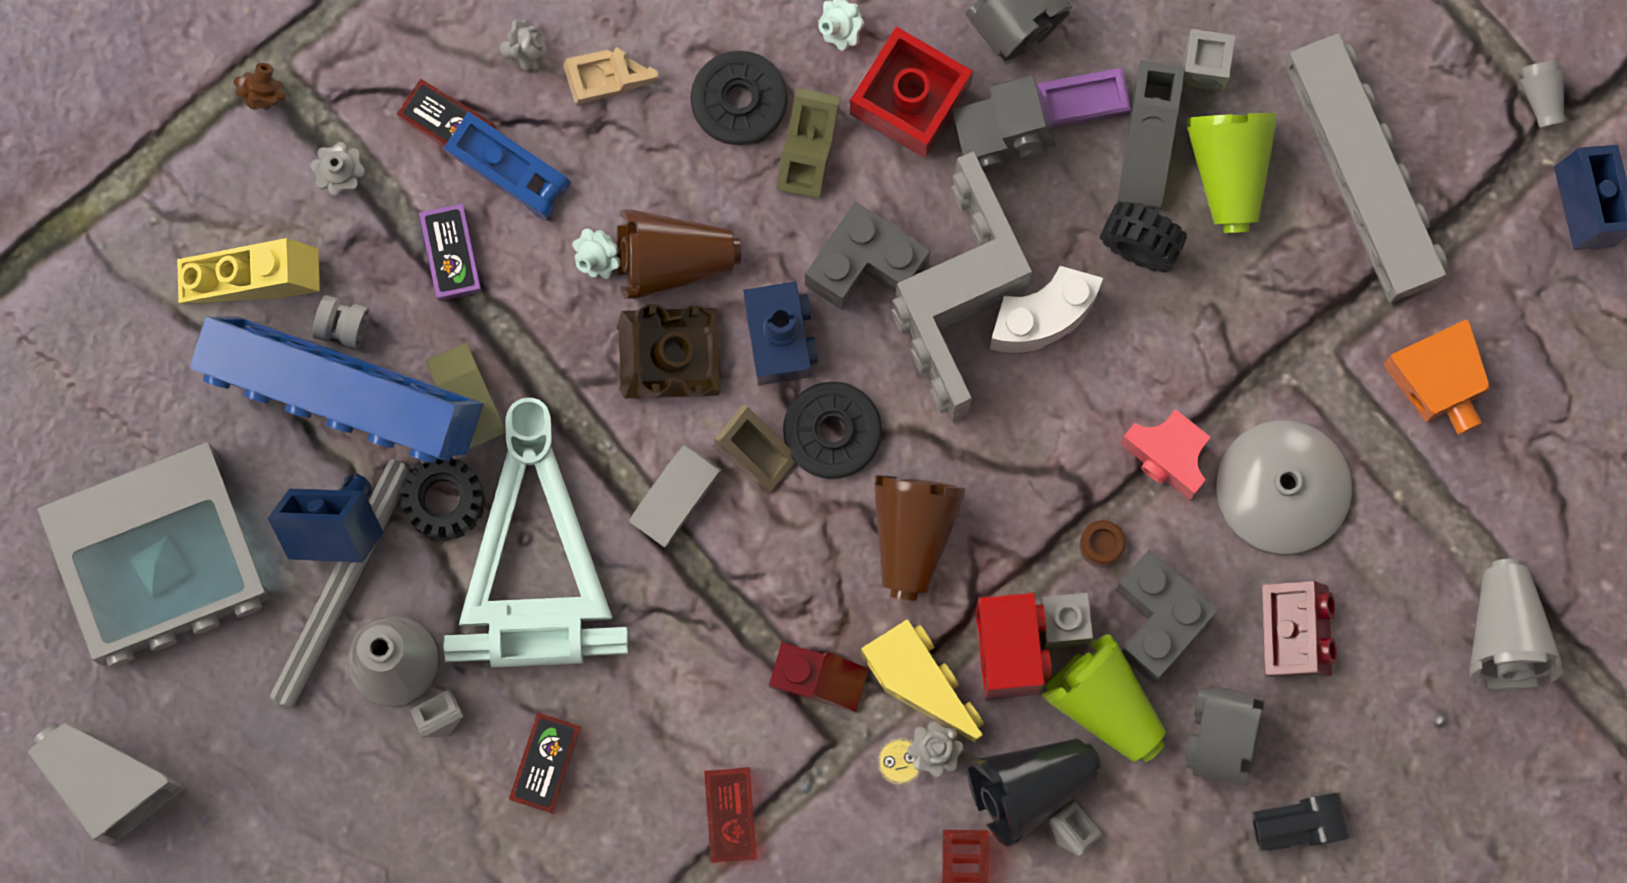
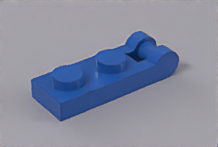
[442,111,571,220]

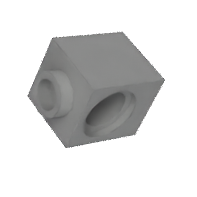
[1182,29,1235,93]
[1039,593,1093,649]

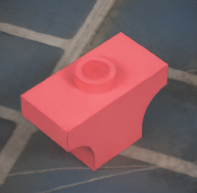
[1120,409,1211,500]

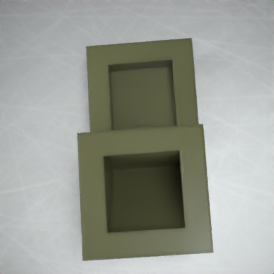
[776,88,841,198]
[425,342,506,449]

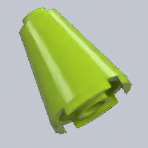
[1187,113,1277,233]
[1042,634,1166,762]

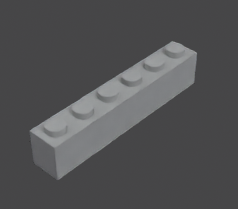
[1284,33,1448,304]

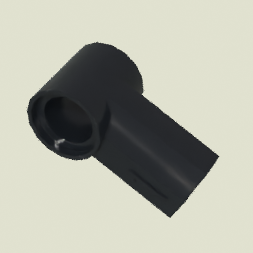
[1252,793,1349,852]

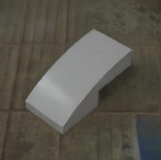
[628,444,722,547]

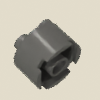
[965,0,1073,64]
[1185,685,1265,787]

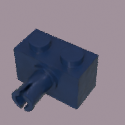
[1554,144,1627,250]
[743,281,818,386]
[268,473,383,563]

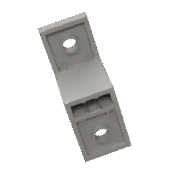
[891,151,1032,422]

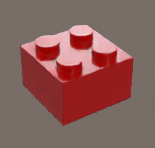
[850,26,973,159]
[975,593,1051,700]

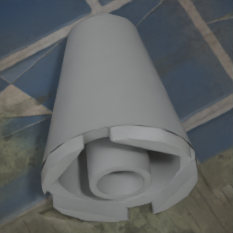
[1469,559,1563,690]
[347,615,439,707]

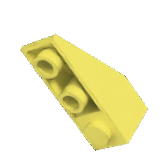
[177,238,320,304]
[861,619,984,743]

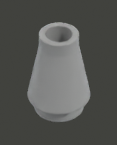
[1519,60,1565,128]

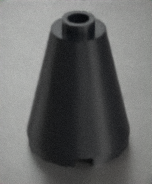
[967,739,1100,847]

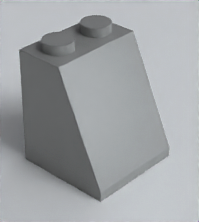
[27,723,185,846]

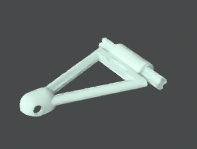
[444,398,628,668]

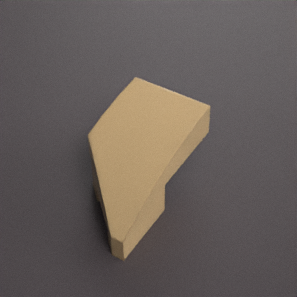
[563,47,659,106]

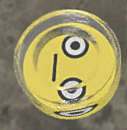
[877,737,921,785]

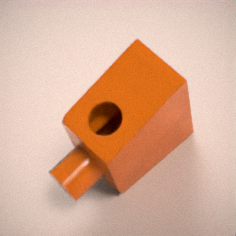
[1384,319,1489,436]

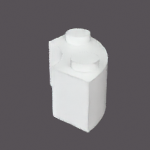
[989,266,1103,353]

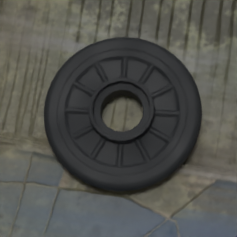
[690,51,788,145]
[783,381,882,479]

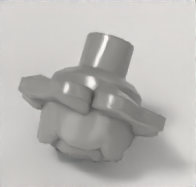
[500,19,547,71]
[310,142,365,196]
[907,721,964,778]

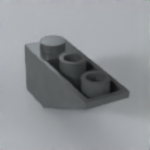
[1117,60,1185,209]

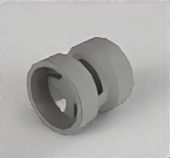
[312,295,370,350]

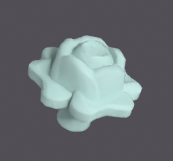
[818,0,864,50]
[572,229,621,279]

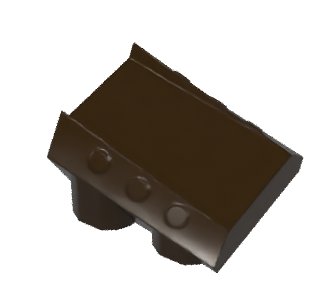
[617,304,720,399]

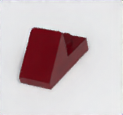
[769,642,869,713]

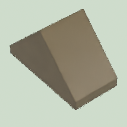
[715,404,795,492]

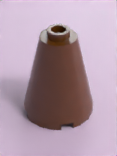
[616,209,741,299]
[874,475,966,601]

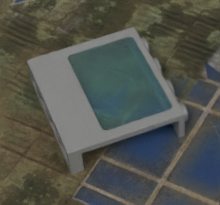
[37,442,271,668]

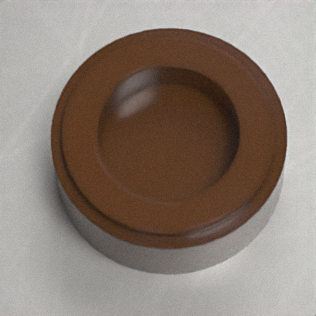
[1079,520,1126,567]

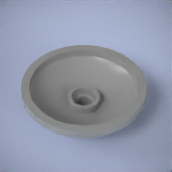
[1216,420,1352,555]

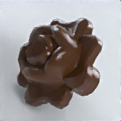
[233,63,286,110]

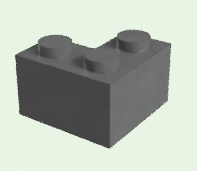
[952,75,1056,172]
[805,201,930,310]
[1115,549,1219,684]

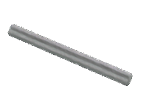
[270,459,412,708]

